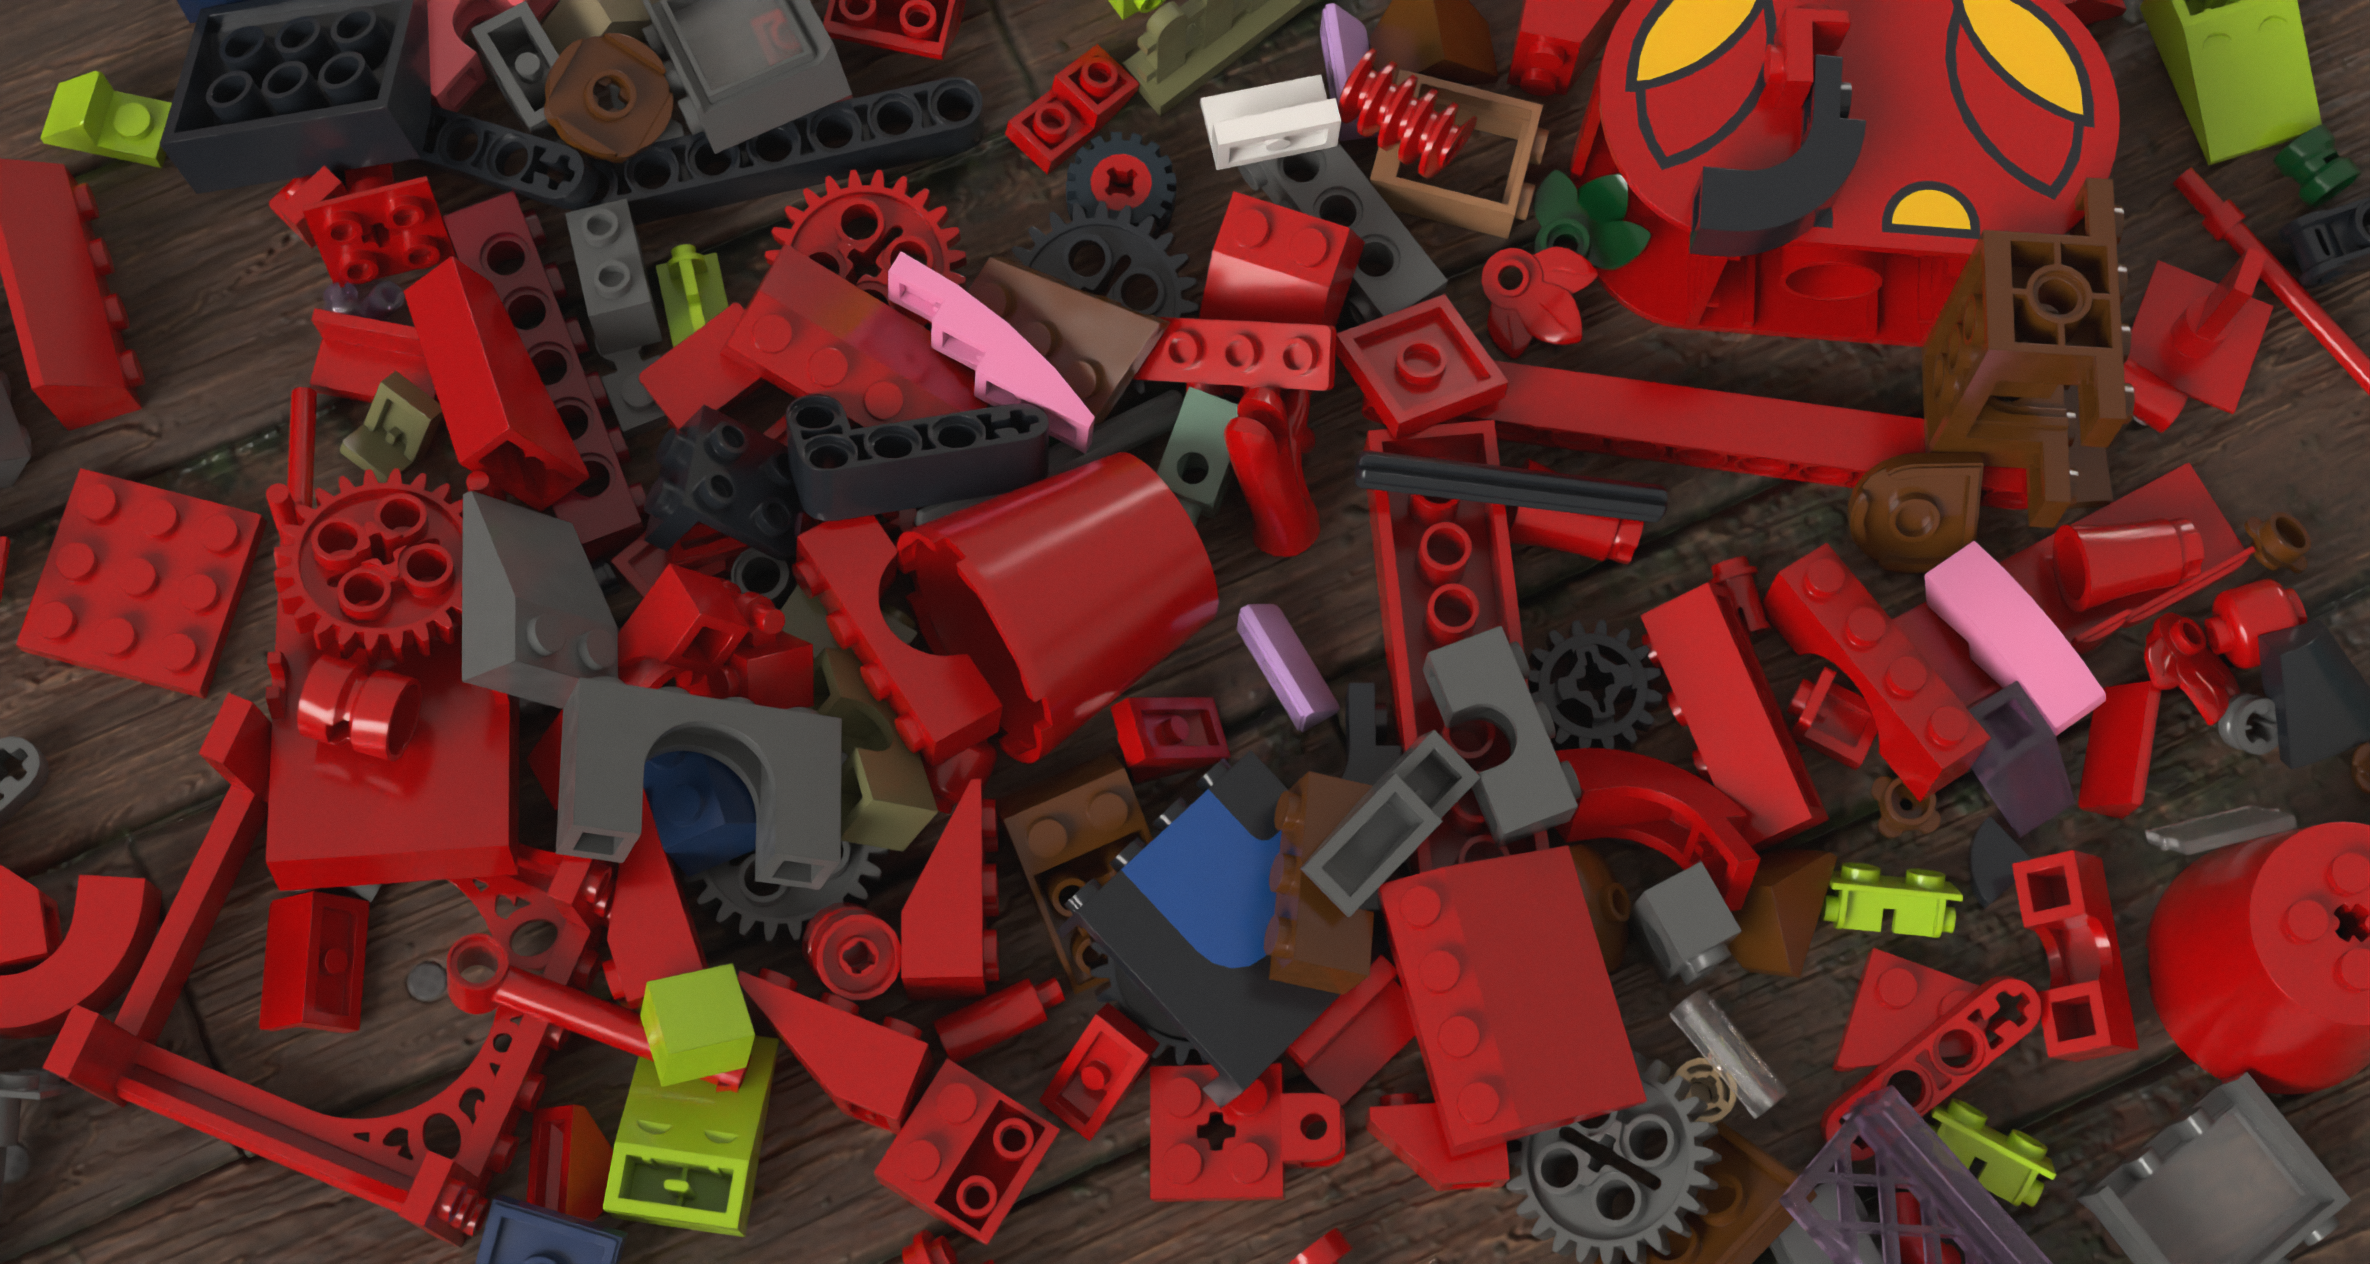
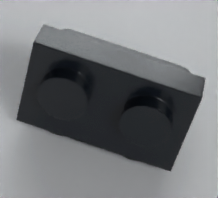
[644,405,804,561]

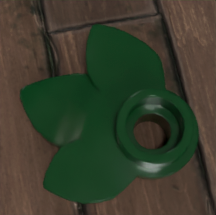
[1533,170,1651,270]

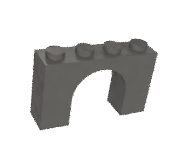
[556,676,842,890]

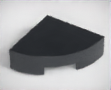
[1968,816,2031,909]

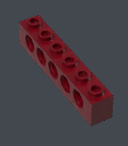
[443,191,650,563]

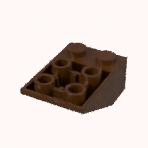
[996,752,1153,994]

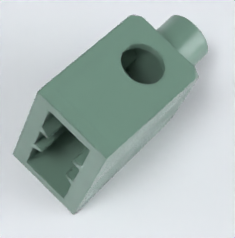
[1157,387,1238,527]

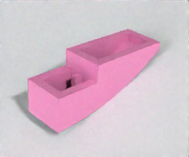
[1925,541,2106,736]

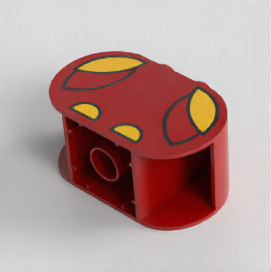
[1568,0,2120,347]

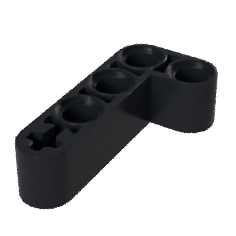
[786,394,1049,521]

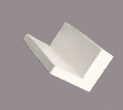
[1200,74,1341,170]

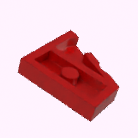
[1832,948,1997,1072]

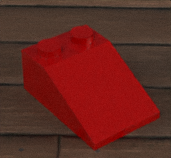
[1199,191,1365,399]
[602,789,709,1013]

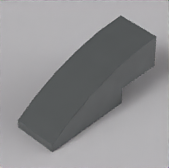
[1300,730,1481,917]

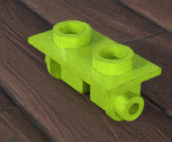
[656,244,729,348]
[1821,862,1963,938]
[1912,1098,2056,1207]

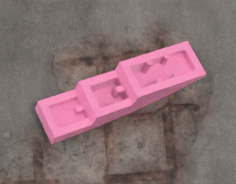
[888,252,1095,454]

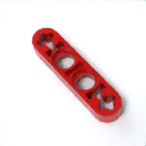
[1820,975,2041,1161]

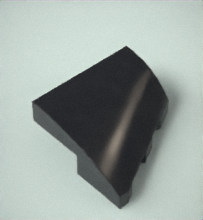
[2258,620,2370,770]

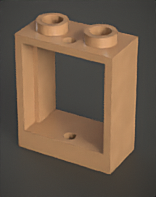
[1370,69,1549,239]

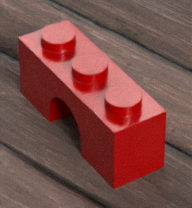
[2012,850,2139,1062]

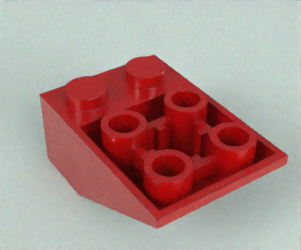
[901,779,1000,1001]
[737,968,935,1135]

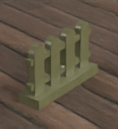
[1122,0,1316,117]

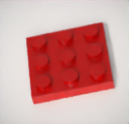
[15,468,267,699]

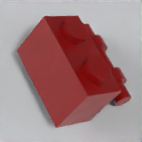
[674,577,814,709]

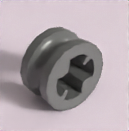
[2218,693,2278,755]

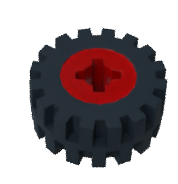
[1066,132,1176,248]

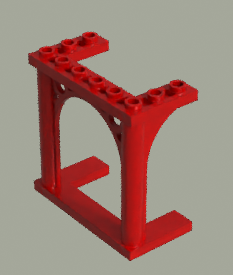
[42,692,618,1248]

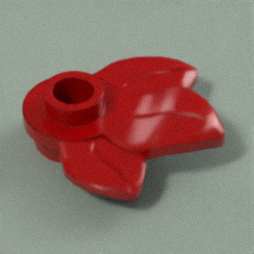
[1481,246,1598,359]
[2144,612,2241,726]

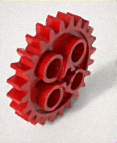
[765,170,967,330]
[273,468,463,665]

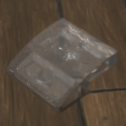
[1669,988,1789,1119]

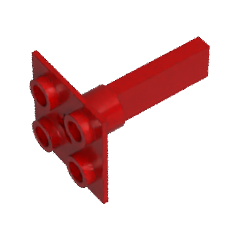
[301,163,457,289]
[2129,248,2274,414]

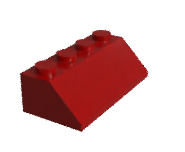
[0,158,145,431]
[720,243,988,429]

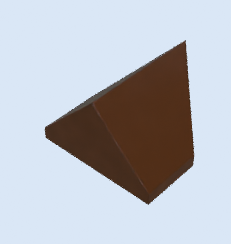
[1368,0,1498,86]
[1727,848,1838,978]

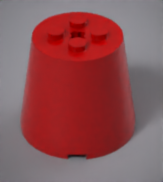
[897,452,1219,764]
[2145,822,2370,1095]

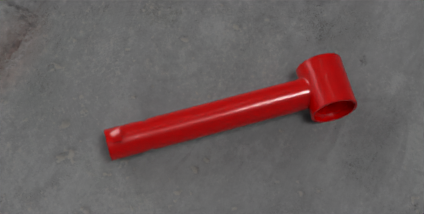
[447,933,752,1093]

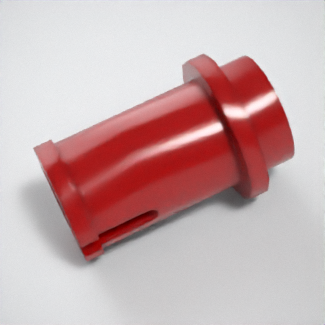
[1708,556,1771,637]

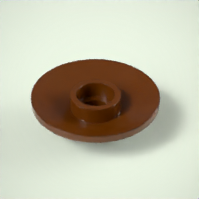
[1569,844,1631,973]

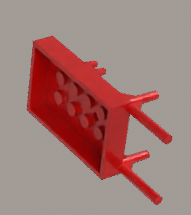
[265,387,519,891]

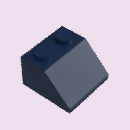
[643,751,756,877]

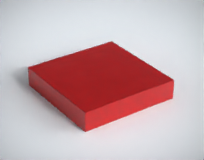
[1336,294,1509,439]

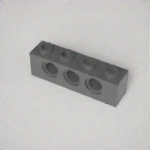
[1237,142,1448,326]

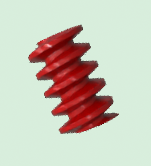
[1338,48,1477,179]

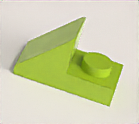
[40,71,172,168]

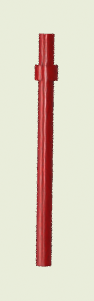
[2173,167,2370,396]

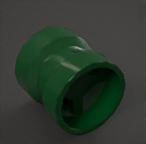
[2273,124,2361,210]

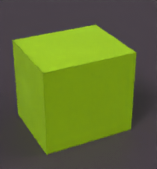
[640,963,755,1087]

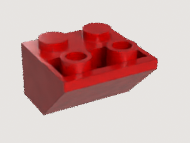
[823,0,966,60]
[874,1058,1060,1246]

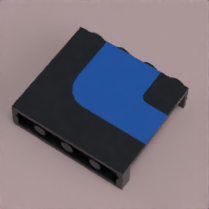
[1056,750,1390,1109]

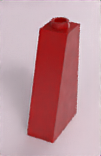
[403,256,590,512]

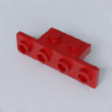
[1133,317,1336,397]

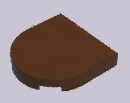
[1847,452,1984,574]

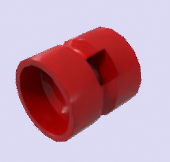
[297,653,422,762]
[802,902,901,1001]

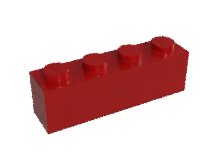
[1640,582,1829,851]

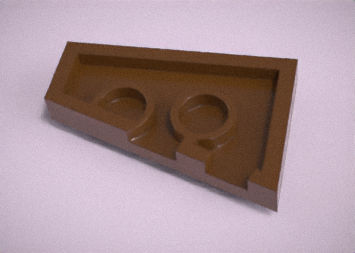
[968,257,1171,424]

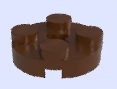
[544,33,673,163]

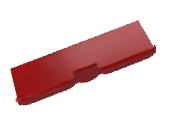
[1892,462,2256,714]

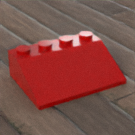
[1377,845,1647,1157]

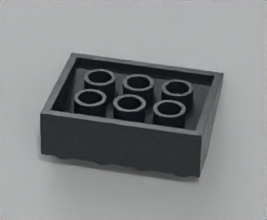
[160,0,432,194]

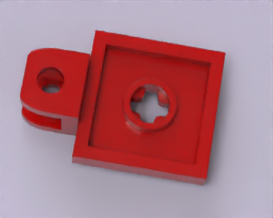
[1150,1063,1346,1202]

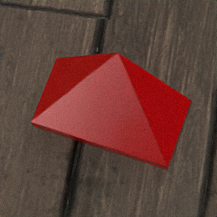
[526,1104,613,1222]

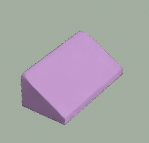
[1320,3,1380,141]
[1237,604,1340,733]

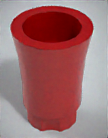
[1506,458,1644,565]
[2053,518,2205,613]

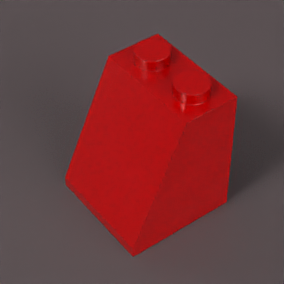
[1507,0,1631,96]

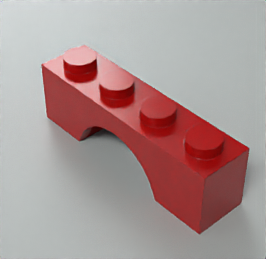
[792,515,1003,768]
[1762,543,1991,802]
[526,563,750,811]

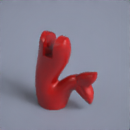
[1224,387,1321,557]

